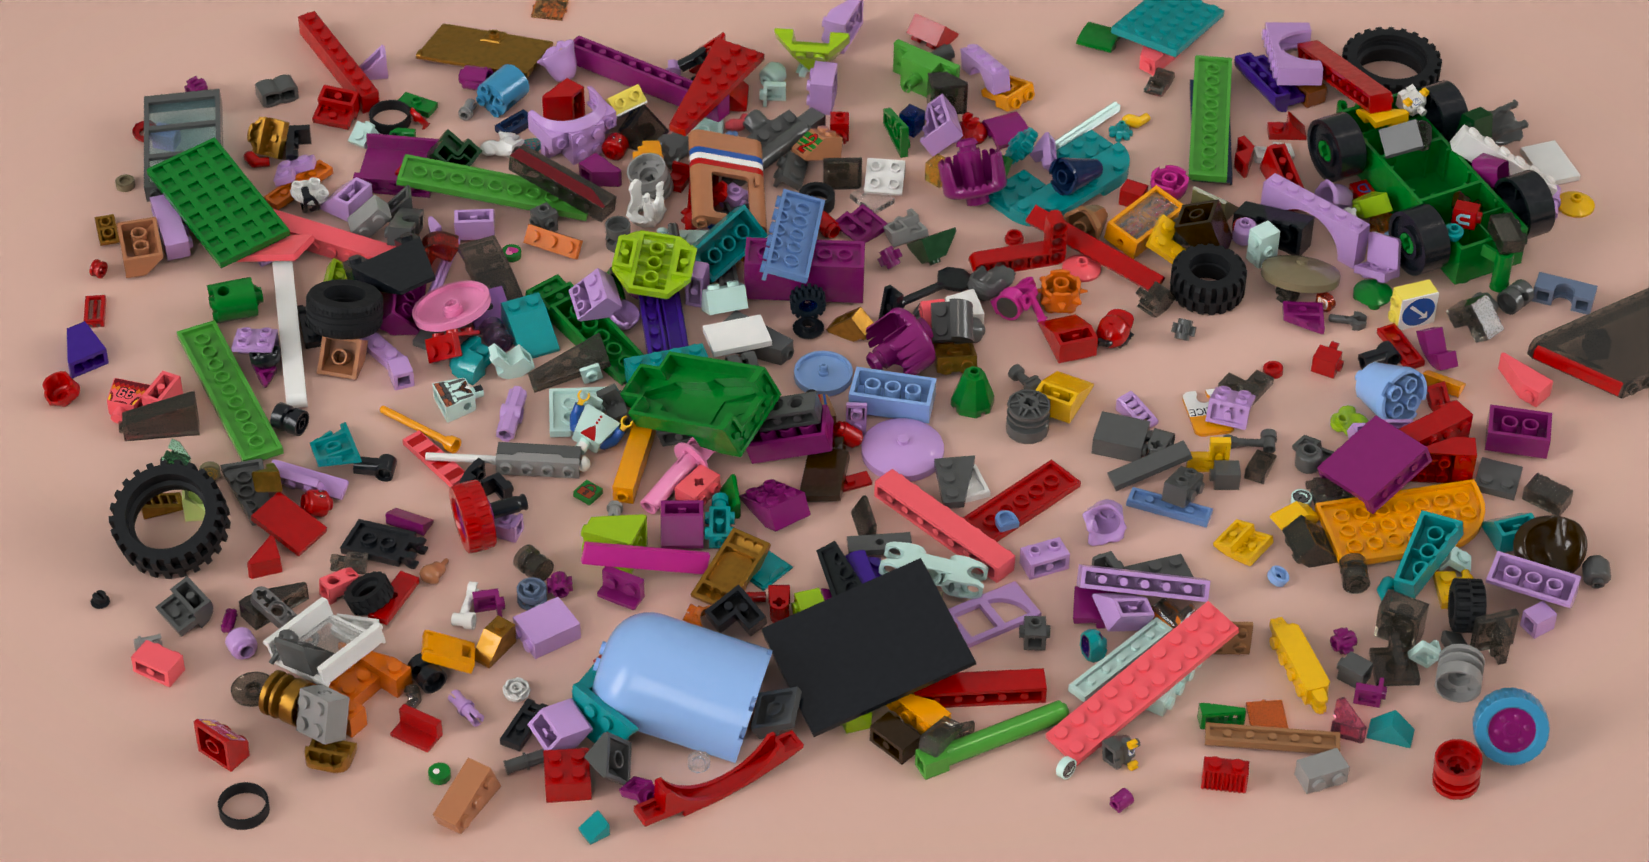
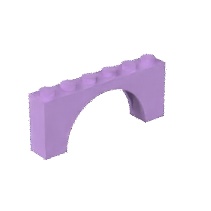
[1262,22,1323,86]
[1261,173,1370,269]

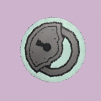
[1291,489,1312,506]
[1056,756,1077,780]

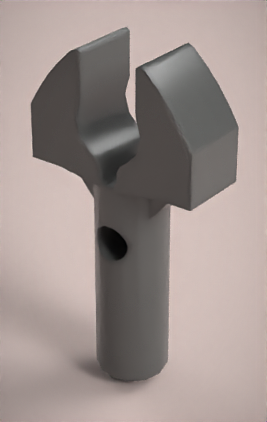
[1328,311,1367,331]

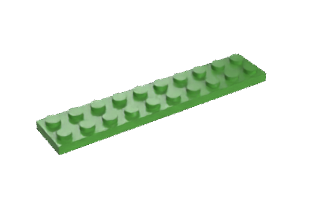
[1188,55,1232,183]
[396,154,594,221]
[177,320,284,461]

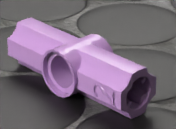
[496,386,527,442]

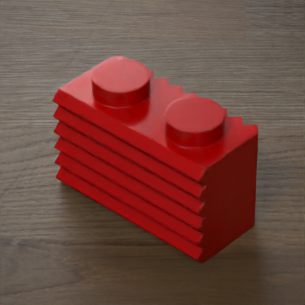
[1201,756,1250,794]

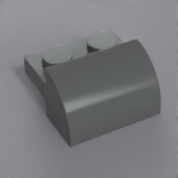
[931,298,974,344]
[155,576,213,637]

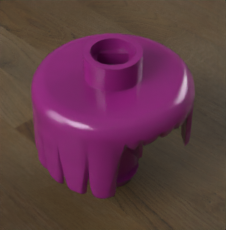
[938,138,1007,206]
[866,307,936,375]

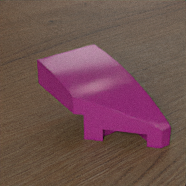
[250,361,277,388]

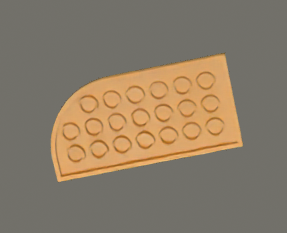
[1314,479,1485,569]

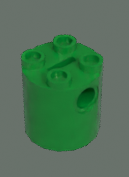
[207,277,264,323]

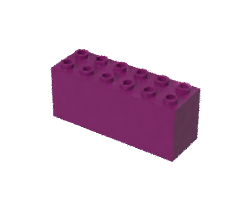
[744,237,865,303]

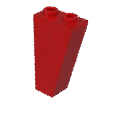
[1260,143,1305,212]

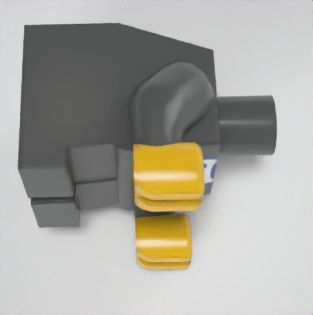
[1102,735,1140,771]

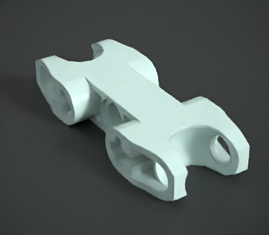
[879,542,989,599]

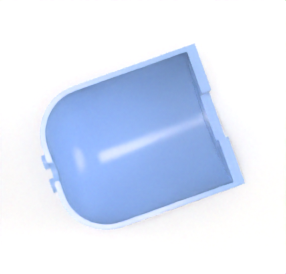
[592,612,773,763]

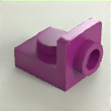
[1353,677,1387,708]
[619,776,655,804]

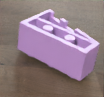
[920,93,964,157]

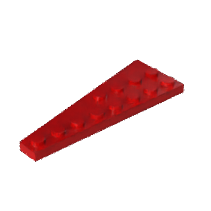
[669,38,764,136]

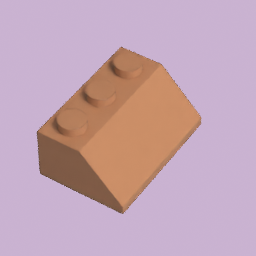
[117,217,164,278]

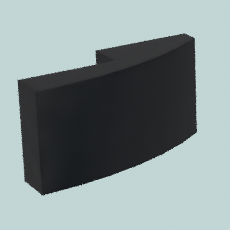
[460,457,486,483]

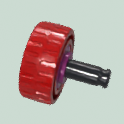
[449,480,528,554]

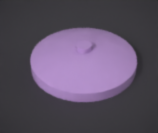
[861,418,944,482]

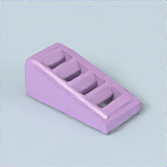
[1116,391,1159,428]

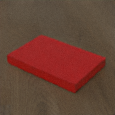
[250,492,327,557]

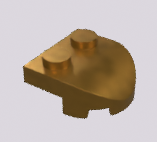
[247,117,290,160]
[304,739,357,773]

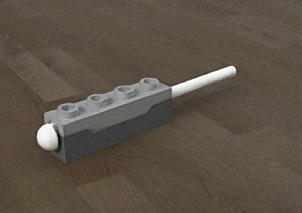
[425,442,591,479]

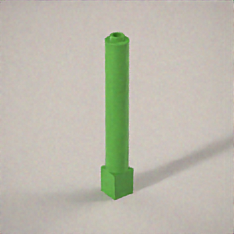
[915,700,1069,780]

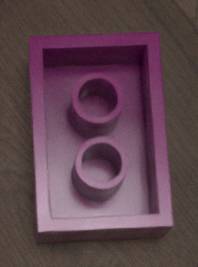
[1485,404,1552,459]

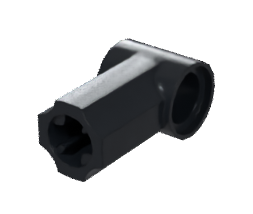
[1358,341,1402,370]
[353,454,397,482]

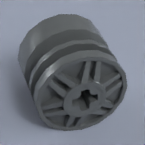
[1006,389,1051,444]

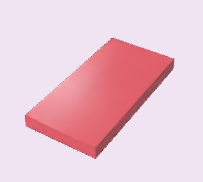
[236,234,315,262]

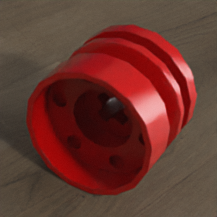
[1432,739,1483,800]

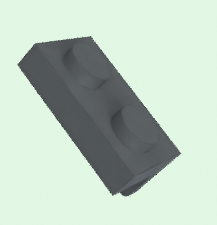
[773,151,808,191]

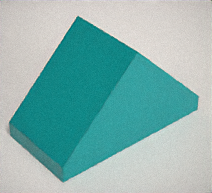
[1366,710,1415,748]

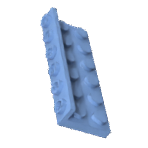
[759,189,825,284]

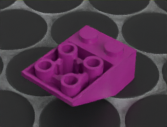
[739,479,811,532]

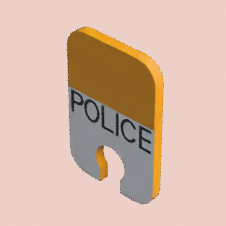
[1183,389,1234,437]

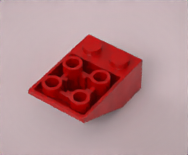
[1038,314,1098,363]
[1410,437,1477,483]

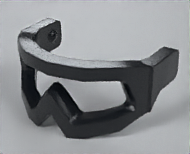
[300,186,321,214]

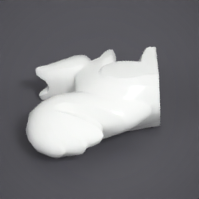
[480,131,526,160]

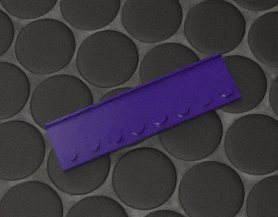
[637,291,689,354]

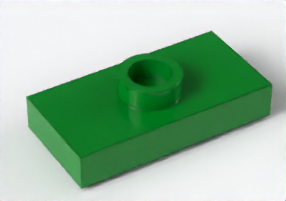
[398,92,438,118]

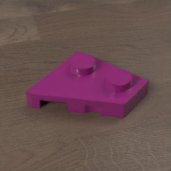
[1282,301,1325,334]

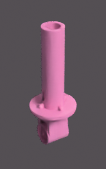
[640,437,715,514]

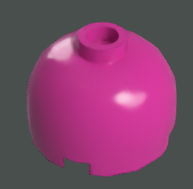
[1150,165,1189,200]

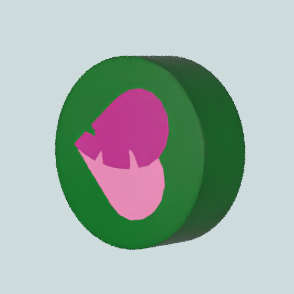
[502,244,522,262]

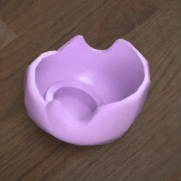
[609,300,640,330]

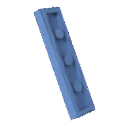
[1126,487,1213,528]

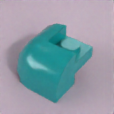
[449,335,492,386]

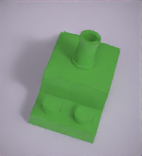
[893,39,960,99]

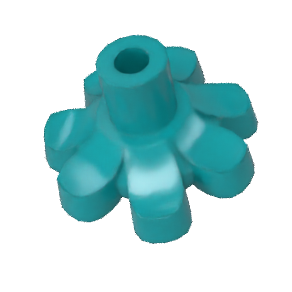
[1108,120,1133,142]

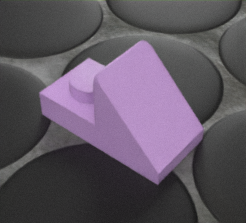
[1029,132,1057,175]

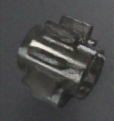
[1275,287,1300,304]

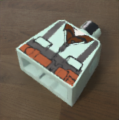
[432,378,484,423]

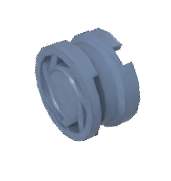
[517,577,547,610]

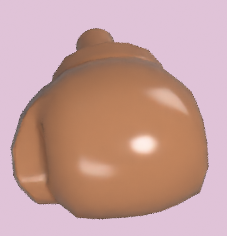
[419,558,449,584]

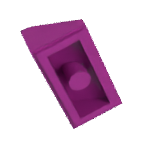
[385,508,434,536]

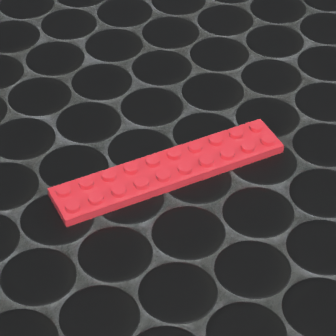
[1046,601,1239,767]

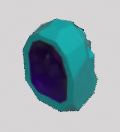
[1080,629,1107,663]

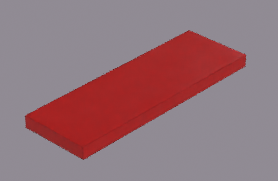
[963,459,1081,542]

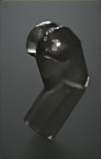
[404,684,422,708]

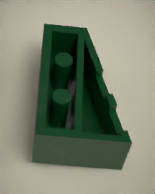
[1456,107,1493,167]

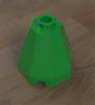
[951,366,995,418]

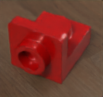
[670,160,690,193]

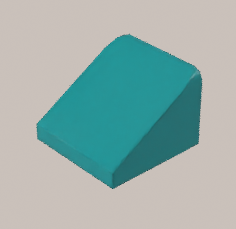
[579,811,610,845]

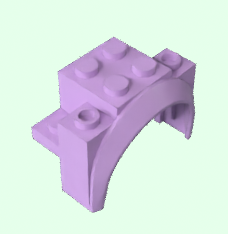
[528,86,617,165]

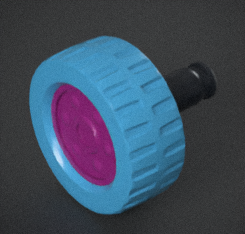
[1472,687,1550,766]

